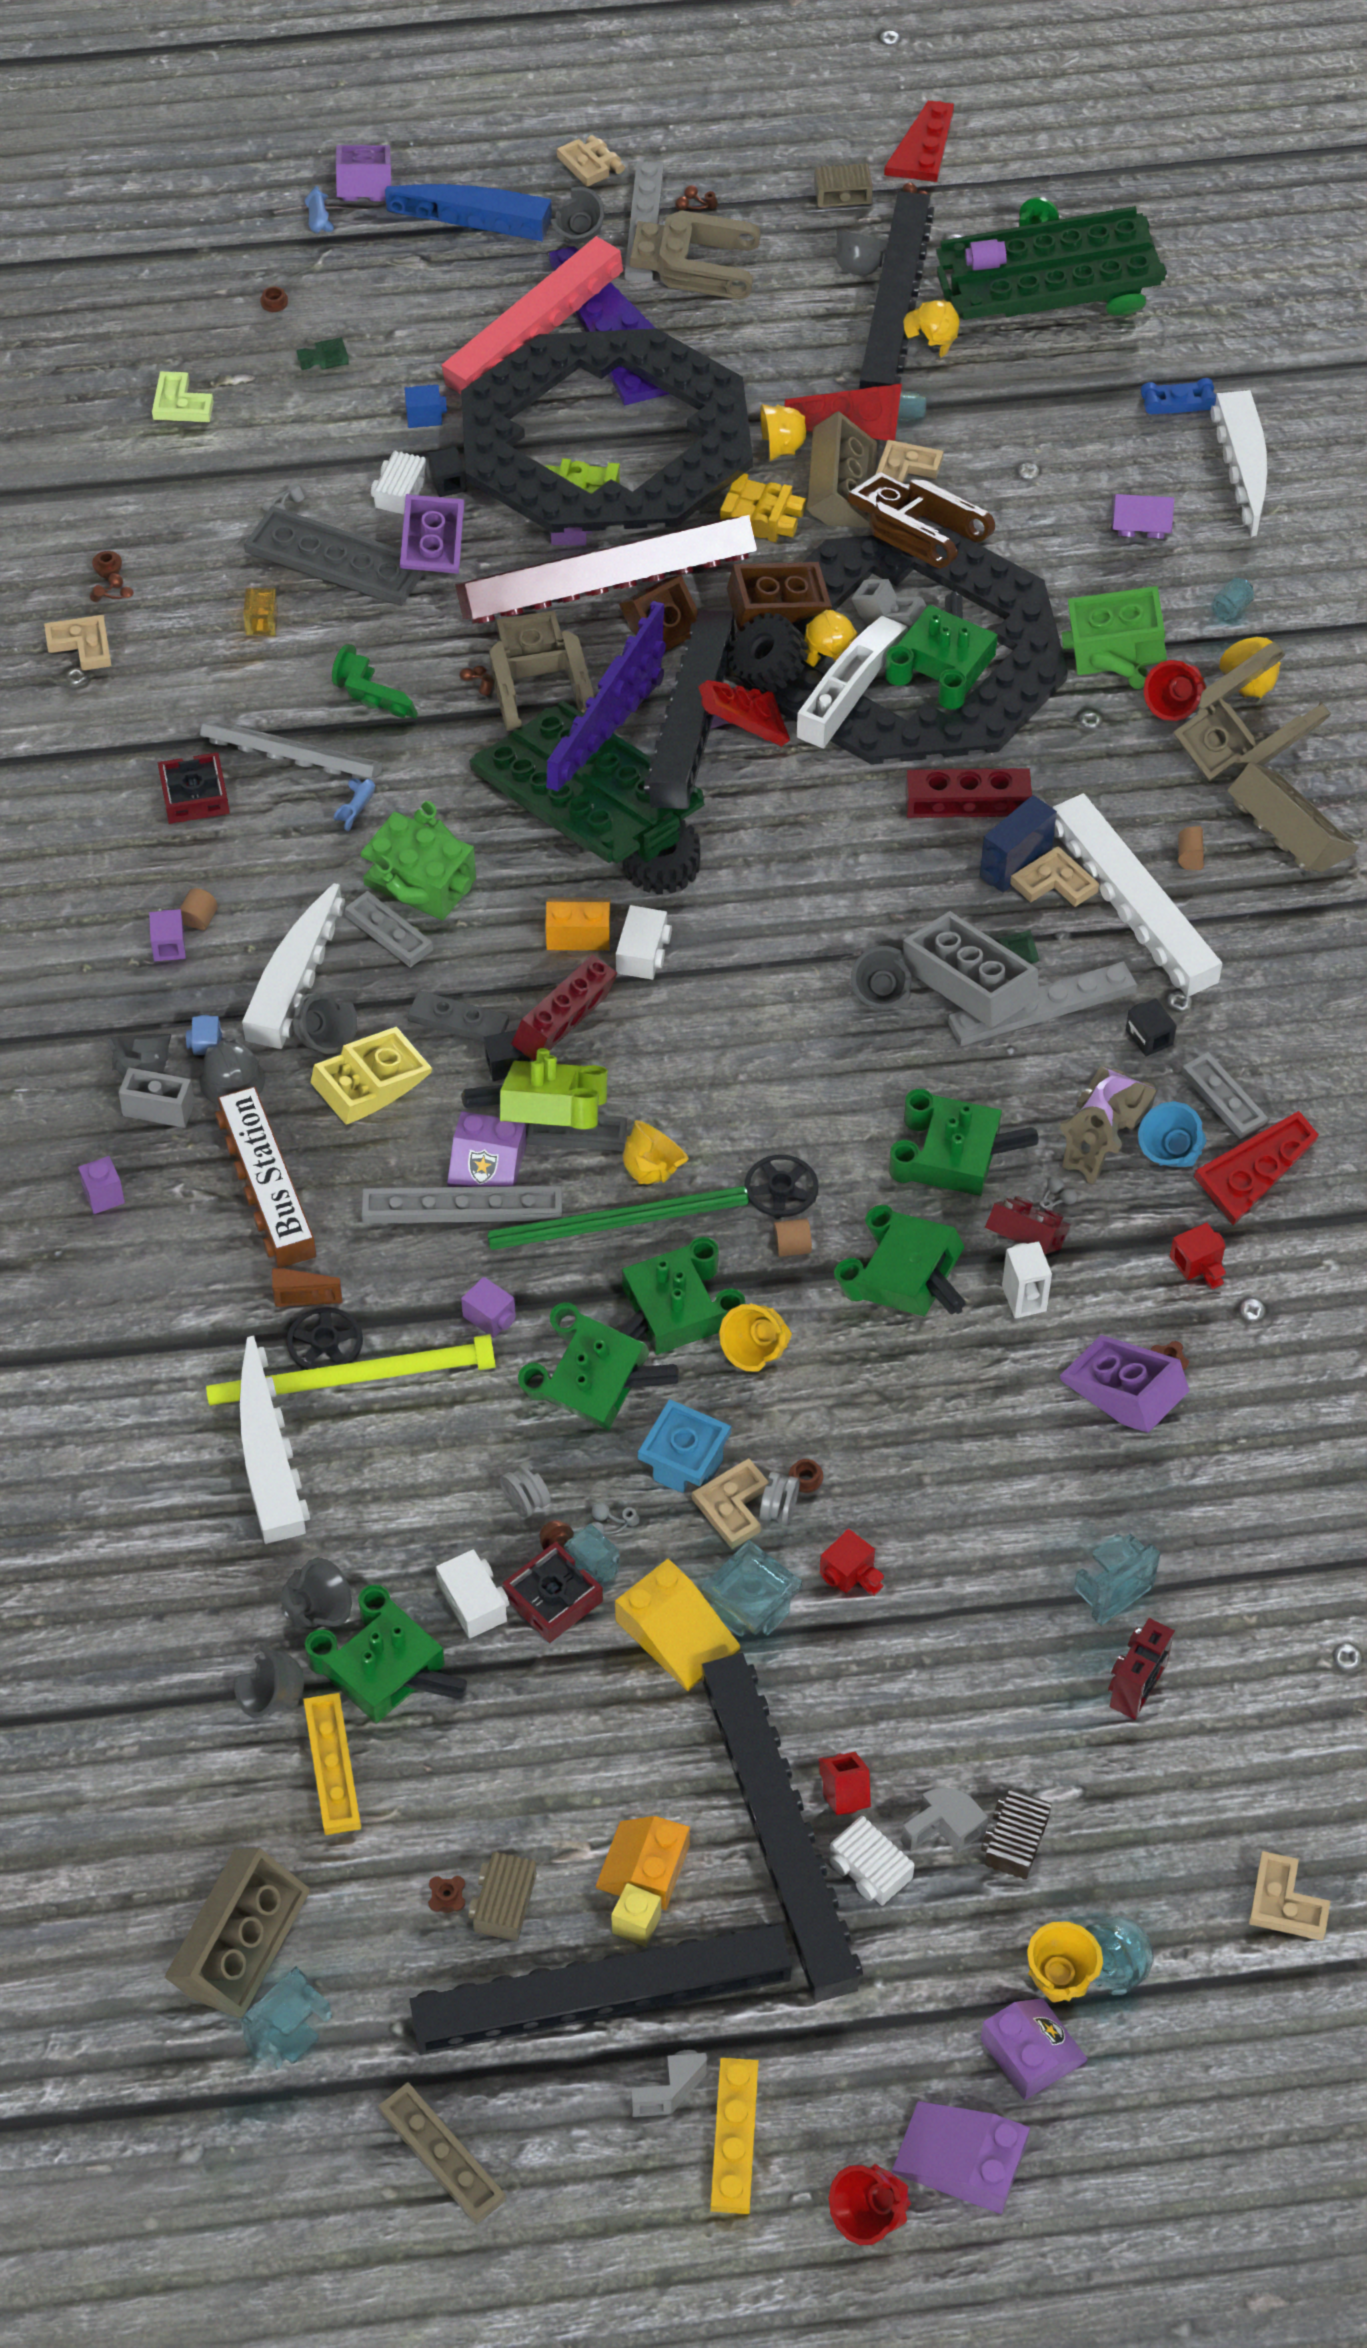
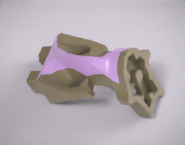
[1059,1066,1158,1185]

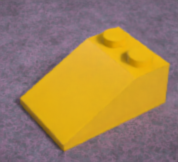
[615,1559,740,1692]

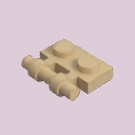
[557,135,625,187]

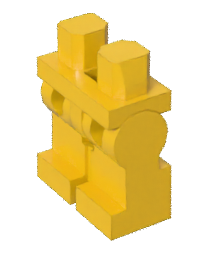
[720,473,806,543]

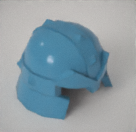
[1138,1101,1207,1167]

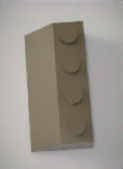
[807,411,877,528]
[1227,762,1359,872]
[164,1848,311,2018]

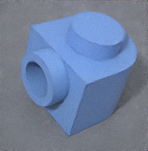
[186,1015,223,1055]

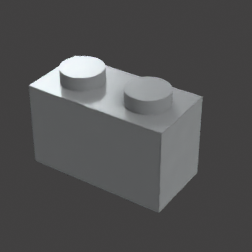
[118,1067,195,1128]

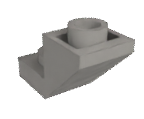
[631,2050,707,2117]

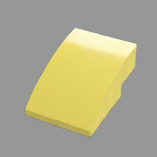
[310,1027,432,1125]

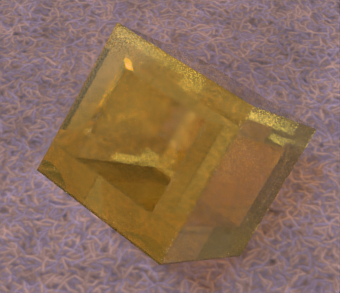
[243,588,278,636]

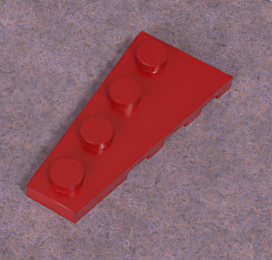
[884,100,954,182]
[784,383,902,441]
[698,680,790,747]
[1193,1111,1319,1226]

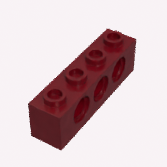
[905,768,1032,818]
[511,954,617,1061]

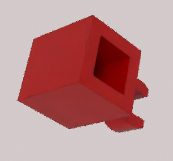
[1170,1222,1226,1290]
[819,1528,884,1596]
[819,1751,871,1815]

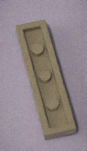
[378,2082,506,2225]

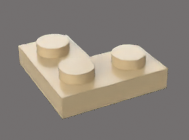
[875,440,944,484]
[44,615,112,671]
[1010,846,1099,907]
[692,1458,769,1549]
[1249,1851,1330,1941]

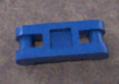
[1140,378,1216,415]

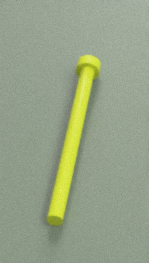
[206,1334,496,1406]

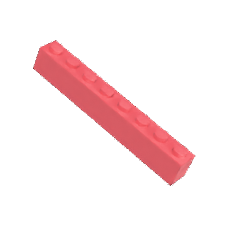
[441,236,623,395]

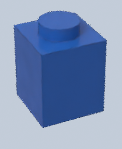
[404,385,447,428]

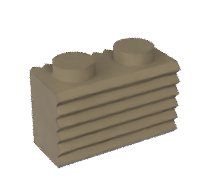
[814,163,873,208]
[468,1851,537,1942]

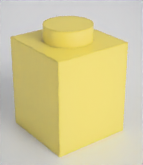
[611,1883,661,1947]

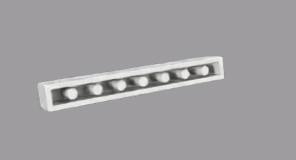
[1052,793,1222,997]

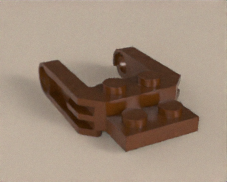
[847,472,995,568]

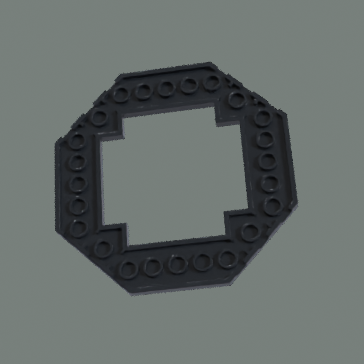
[461,328,753,533]
[763,528,1068,765]

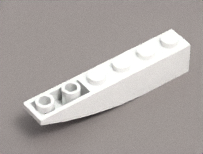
[1211,390,1267,537]
[797,616,908,749]
[242,883,345,1049]
[240,1336,310,1544]

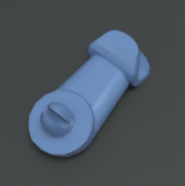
[304,185,334,234]
[333,778,375,832]

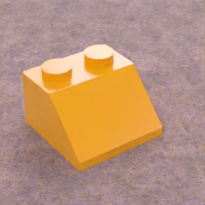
[546,897,611,951]
[596,1816,690,1911]

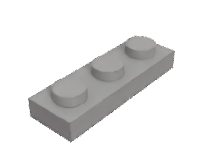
[345,891,433,968]
[1181,1052,1268,1140]

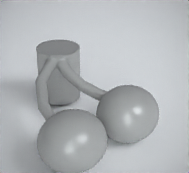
[262,484,305,511]
[1039,1178,1077,1213]
[587,1502,640,1540]

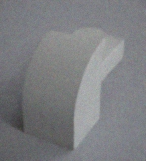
[851,579,926,626]
[901,1788,988,1854]

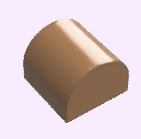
[1178,826,1204,870]
[179,888,218,931]
[773,1218,812,1257]

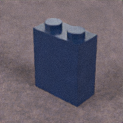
[980,795,1057,893]

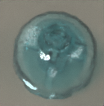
[1085,1916,1154,1995]

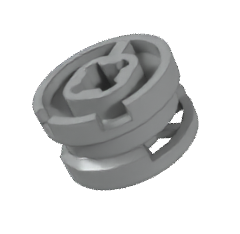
[500,1462,551,1518]
[760,1472,800,1526]

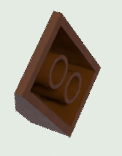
[727,562,832,632]

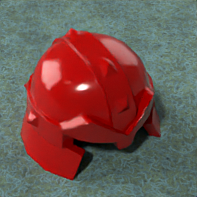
[1143,660,1206,721]
[828,2164,911,2245]

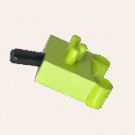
[461,1048,608,1129]

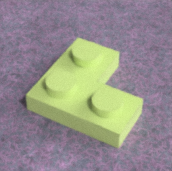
[152,371,214,422]

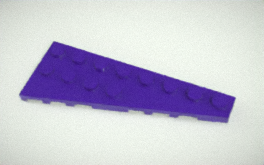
[549,246,669,406]
[546,601,666,791]

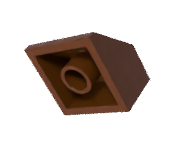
[619,575,698,651]

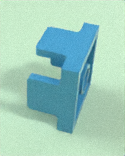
[638,1399,731,1493]

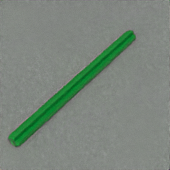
[487,1186,748,1250]

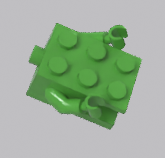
[1061,586,1167,689]
[361,801,476,921]

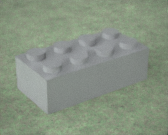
[903,911,1039,1028]

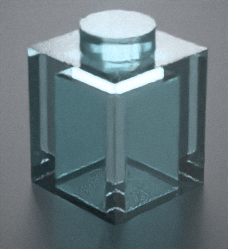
[564,1523,620,1584]

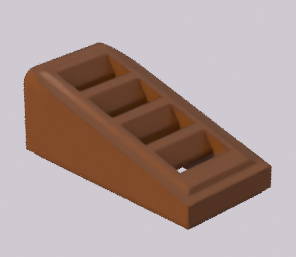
[272,1268,343,1307]

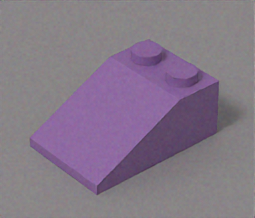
[336,145,391,201]
[400,494,464,574]
[1060,1335,1189,1433]
[892,2101,1030,2214]

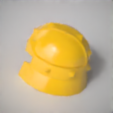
[903,300,960,357]
[760,404,806,461]
[804,610,858,668]
[1219,637,1281,698]
[623,1120,689,1185]
[719,1303,792,1372]
[1027,1921,1103,2002]

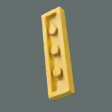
[303,1693,361,1835]
[711,2058,759,2214]

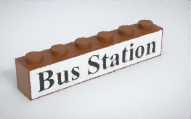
[215,1086,317,1268]

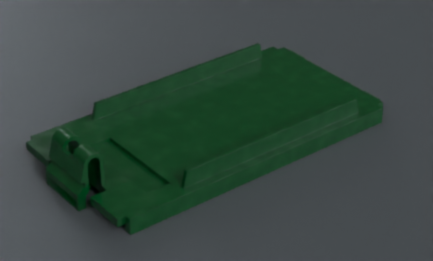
[936,206,1167,320]
[469,700,705,864]

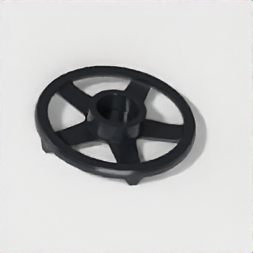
[744,1155,819,1219]
[287,1307,363,1370]

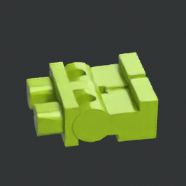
[545,458,620,494]

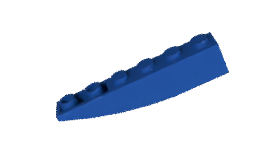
[385,184,552,242]

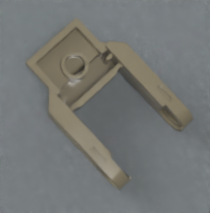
[629,210,761,299]
[489,610,594,731]
[1173,641,1331,783]

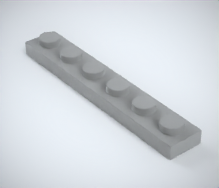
[625,161,664,282]
[200,720,383,781]
[948,961,1137,1047]
[362,1186,562,1223]

